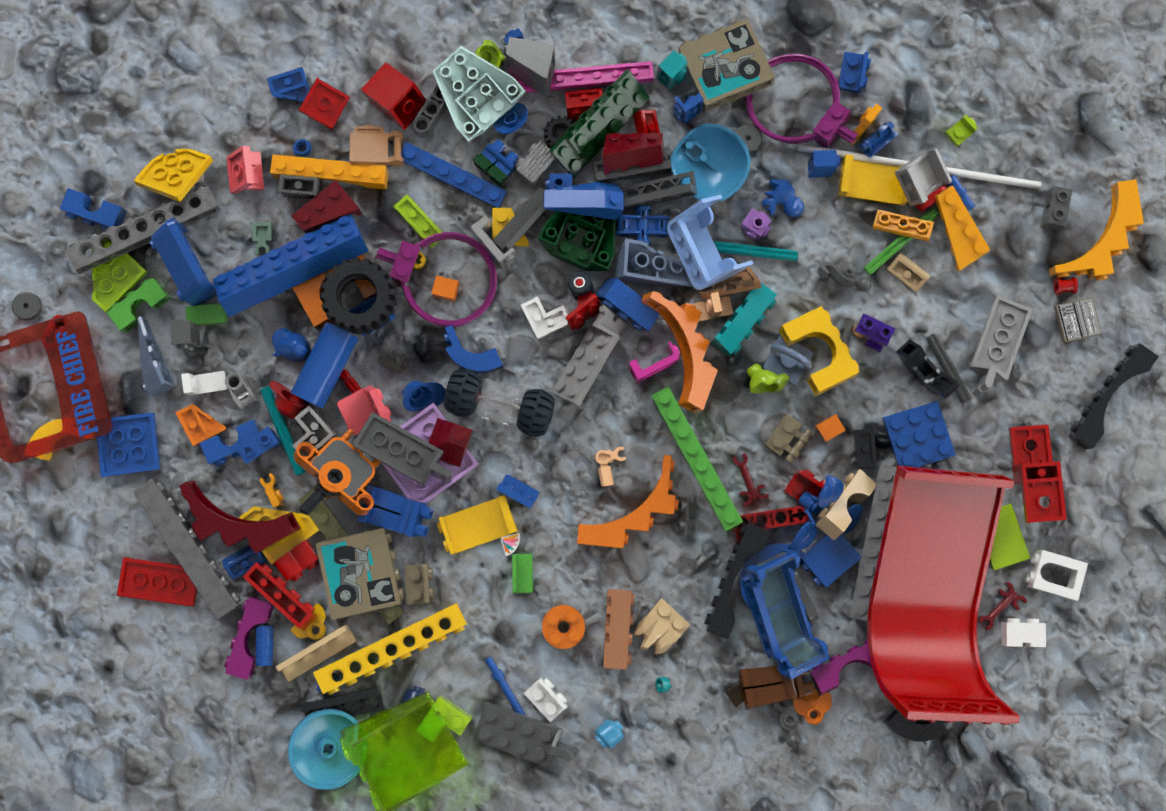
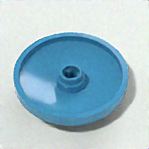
[287,709,368,790]

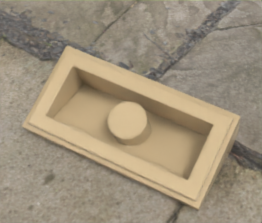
[887,253,930,293]

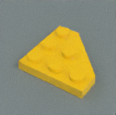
[238,506,320,565]

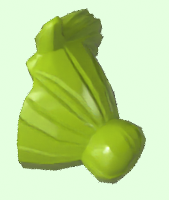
[475,40,505,68]
[747,364,790,394]

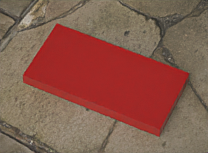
[117,557,197,607]

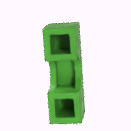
[107,278,172,333]

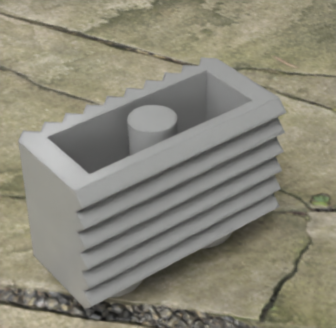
[516,141,557,187]

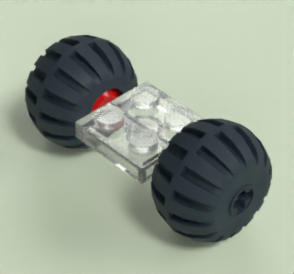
[444,369,555,437]

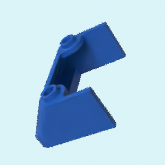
[149,217,217,306]

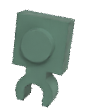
[252,222,273,256]

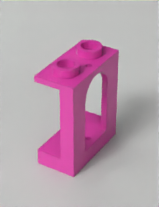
[628,341,680,384]

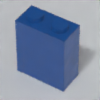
[799,534,861,588]

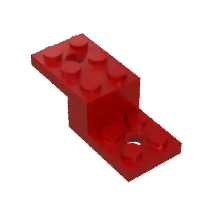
[1008,424,1067,523]

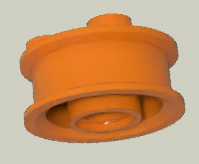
[542,605,585,649]

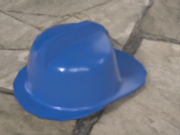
[401,381,445,412]

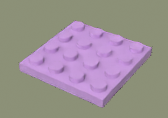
[382,403,479,503]

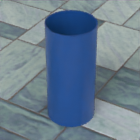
[290,322,359,409]

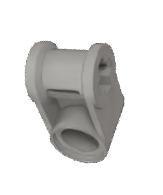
[225,373,258,410]

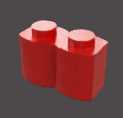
[274,540,319,582]

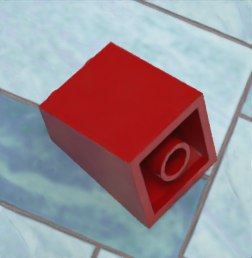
[361,62,427,131]

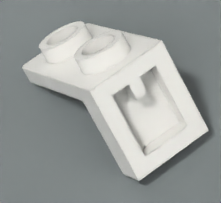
[181,371,228,396]

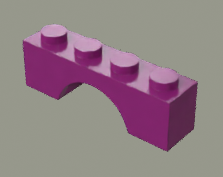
[224,597,275,680]
[810,640,873,696]

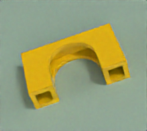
[779,306,859,397]

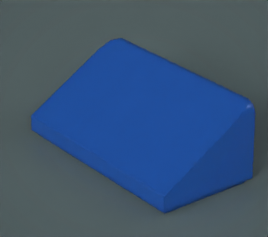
[222,545,267,580]

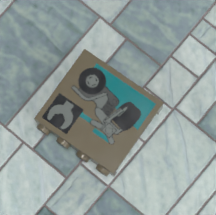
[678,19,775,113]
[316,528,405,620]

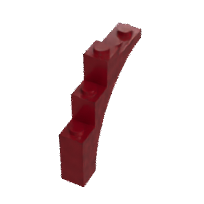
[179,480,301,554]

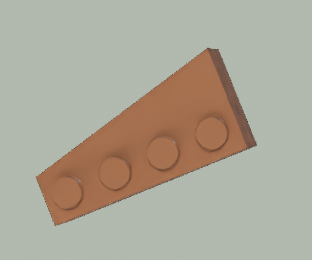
[603,589,634,669]

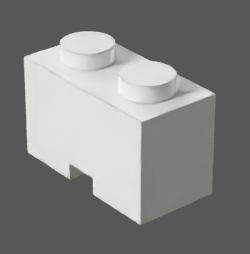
[1001,618,1046,647]

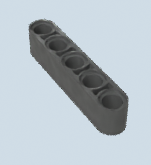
[413,83,447,138]

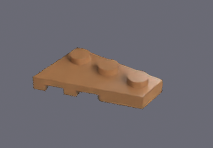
[696,267,762,300]

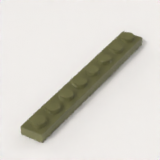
[298,489,405,625]

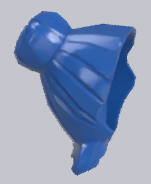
[272,328,311,362]

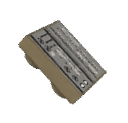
[1054,297,1102,343]

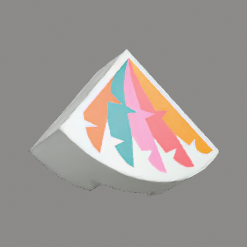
[501,533,520,556]

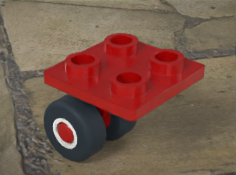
[565,272,601,331]

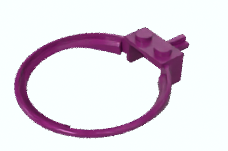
[745,54,858,148]
[376,232,497,327]

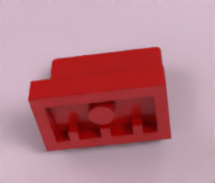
[784,469,825,501]

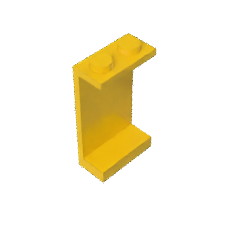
[837,154,908,206]
[437,495,518,555]

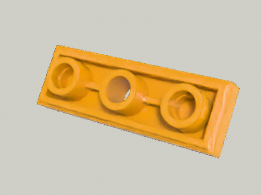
[873,210,934,242]

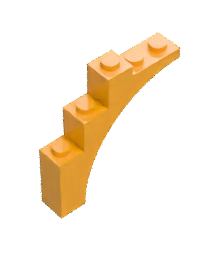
[1049,179,1144,281]

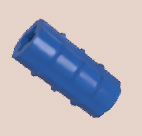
[255,625,274,666]

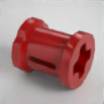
[1053,277,1078,295]

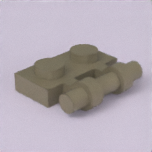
[764,414,813,464]

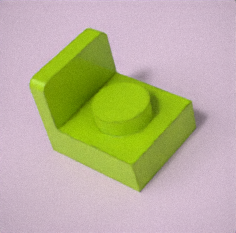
[944,115,978,147]

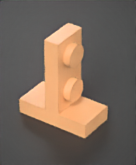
[692,292,734,323]

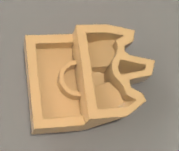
[633,598,690,655]

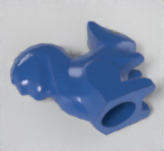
[762,179,804,218]

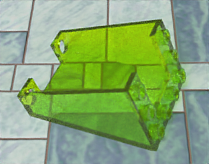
[339,691,469,811]

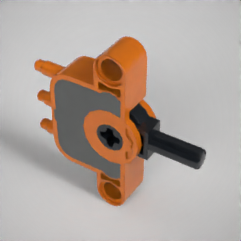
[293,429,381,516]

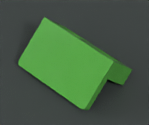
[512,554,533,593]

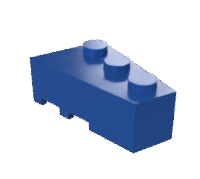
[596,278,660,332]

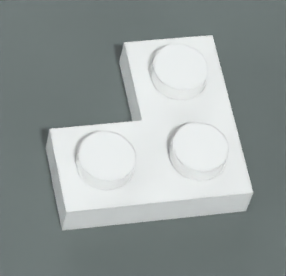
[521,297,568,340]

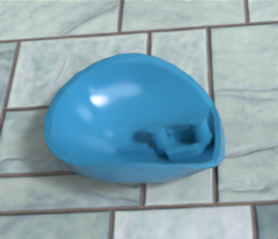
[670,123,751,201]

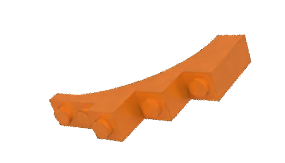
[641,291,718,413]
[577,455,679,548]

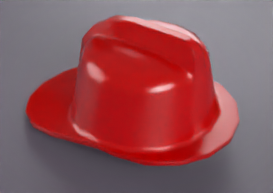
[269,381,310,419]

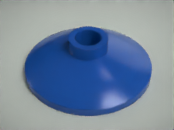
[494,103,528,134]

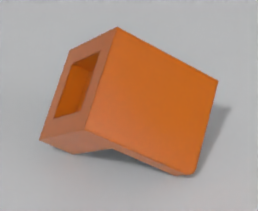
[431,276,460,302]
[814,414,846,442]

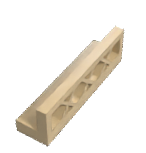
[276,624,357,682]

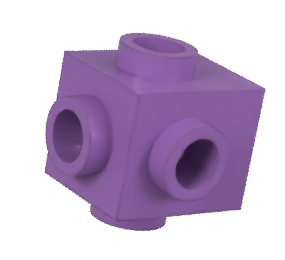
[740,208,771,240]

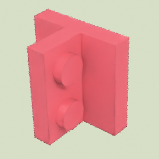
[226,146,264,194]

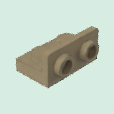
[405,564,434,605]

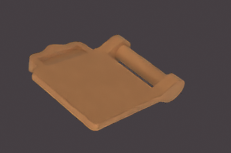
[349,125,404,167]

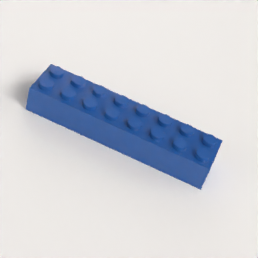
[212,214,369,317]

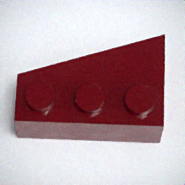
[602,132,664,175]

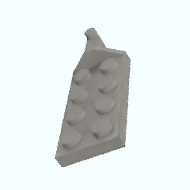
[969,295,1033,396]
[551,305,628,406]

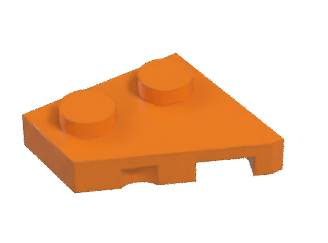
[175,404,227,447]

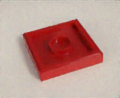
[299,78,350,130]

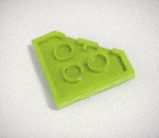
[92,241,148,313]

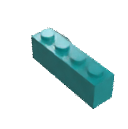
[711,282,777,357]

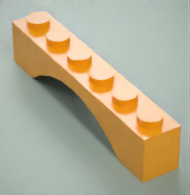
[270,154,389,190]

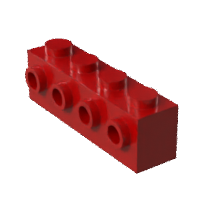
[243,562,317,630]

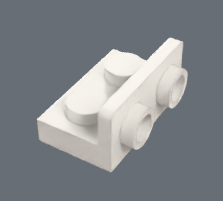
[524,677,568,722]

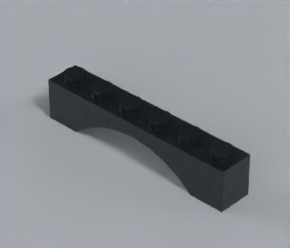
[1068,343,1159,450]
[704,520,771,639]

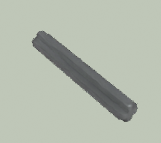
[927,333,971,403]

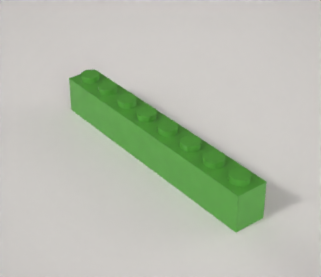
[651,386,743,534]

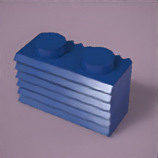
[808,149,840,178]

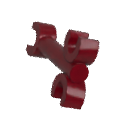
[733,453,769,506]
[977,582,1027,630]

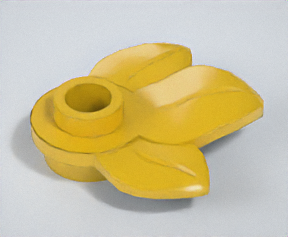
[291,603,326,640]

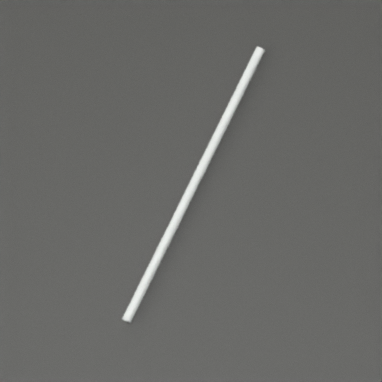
[798,144,1041,190]

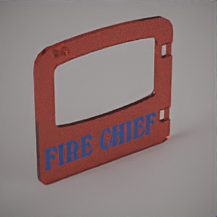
[0,311,113,464]

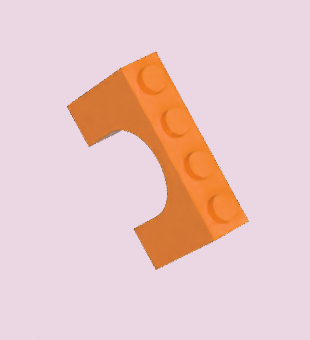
[292,255,377,330]

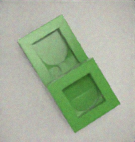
[186,304,227,325]

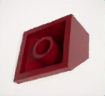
[428,418,474,468]

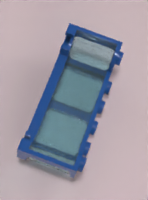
[742,548,830,679]

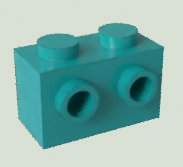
[656,50,688,91]

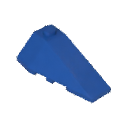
[543,182,623,220]

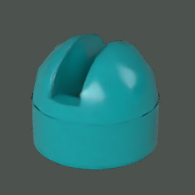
[655,676,672,693]

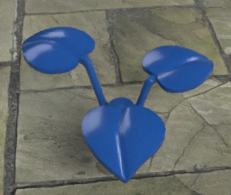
[787,475,863,551]

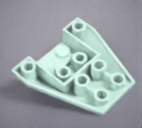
[433,46,526,142]

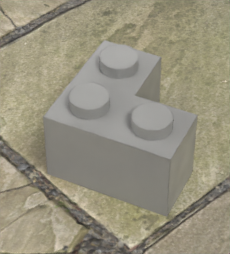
[292,406,337,457]

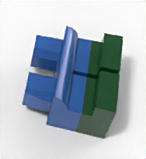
[473,139,519,187]

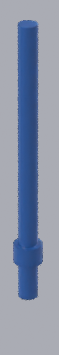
[484,656,527,716]

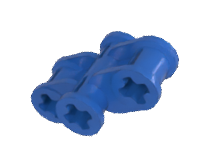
[615,206,670,246]

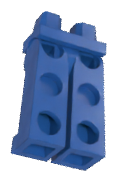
[357,484,434,537]

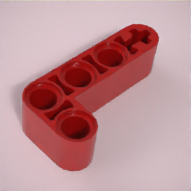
[733,506,809,542]

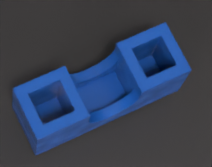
[60,188,127,230]
[200,420,261,467]

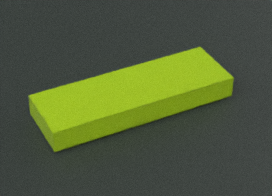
[393,194,442,249]

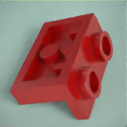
[565,88,603,121]

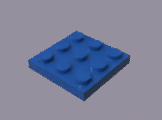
[882,401,956,467]
[95,412,161,477]

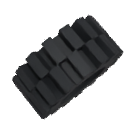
[544,116,575,148]

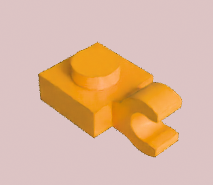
[260,473,284,508]

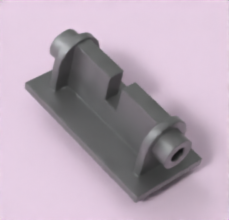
[675,497,698,537]

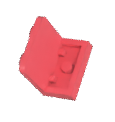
[337,385,391,435]

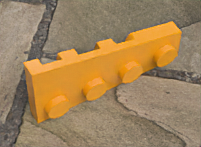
[935,186,990,271]

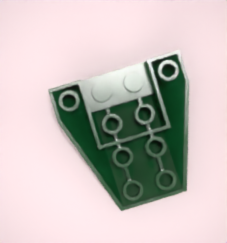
[538,211,615,271]

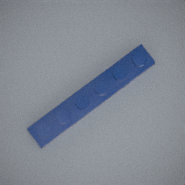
[401,142,507,208]

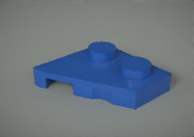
[266,67,310,102]

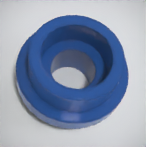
[293,139,312,158]

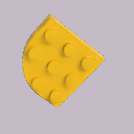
[133,149,213,202]

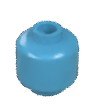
[595,719,624,749]

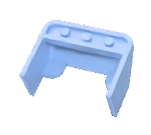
[667,195,753,290]

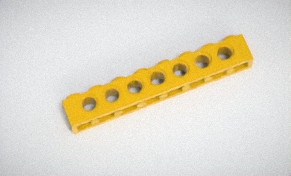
[313,603,467,695]

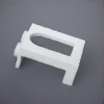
[1026,550,1088,601]

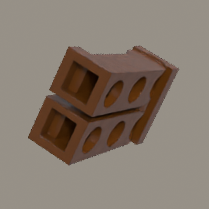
[738,661,815,710]

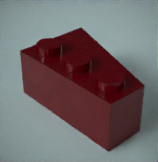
[291,180,363,234]

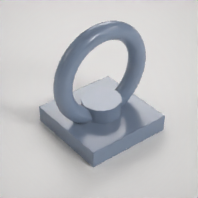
[762,334,814,386]

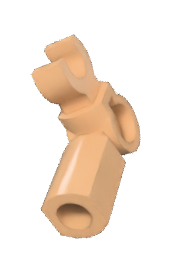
[595,447,626,487]

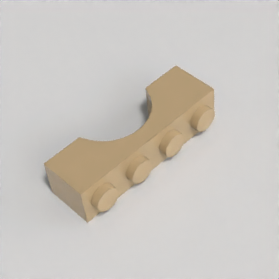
[816,470,876,541]

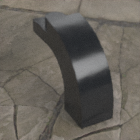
[896,339,960,399]
[883,709,948,742]

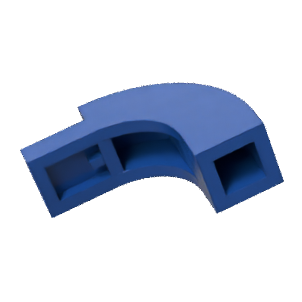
[444,325,504,374]

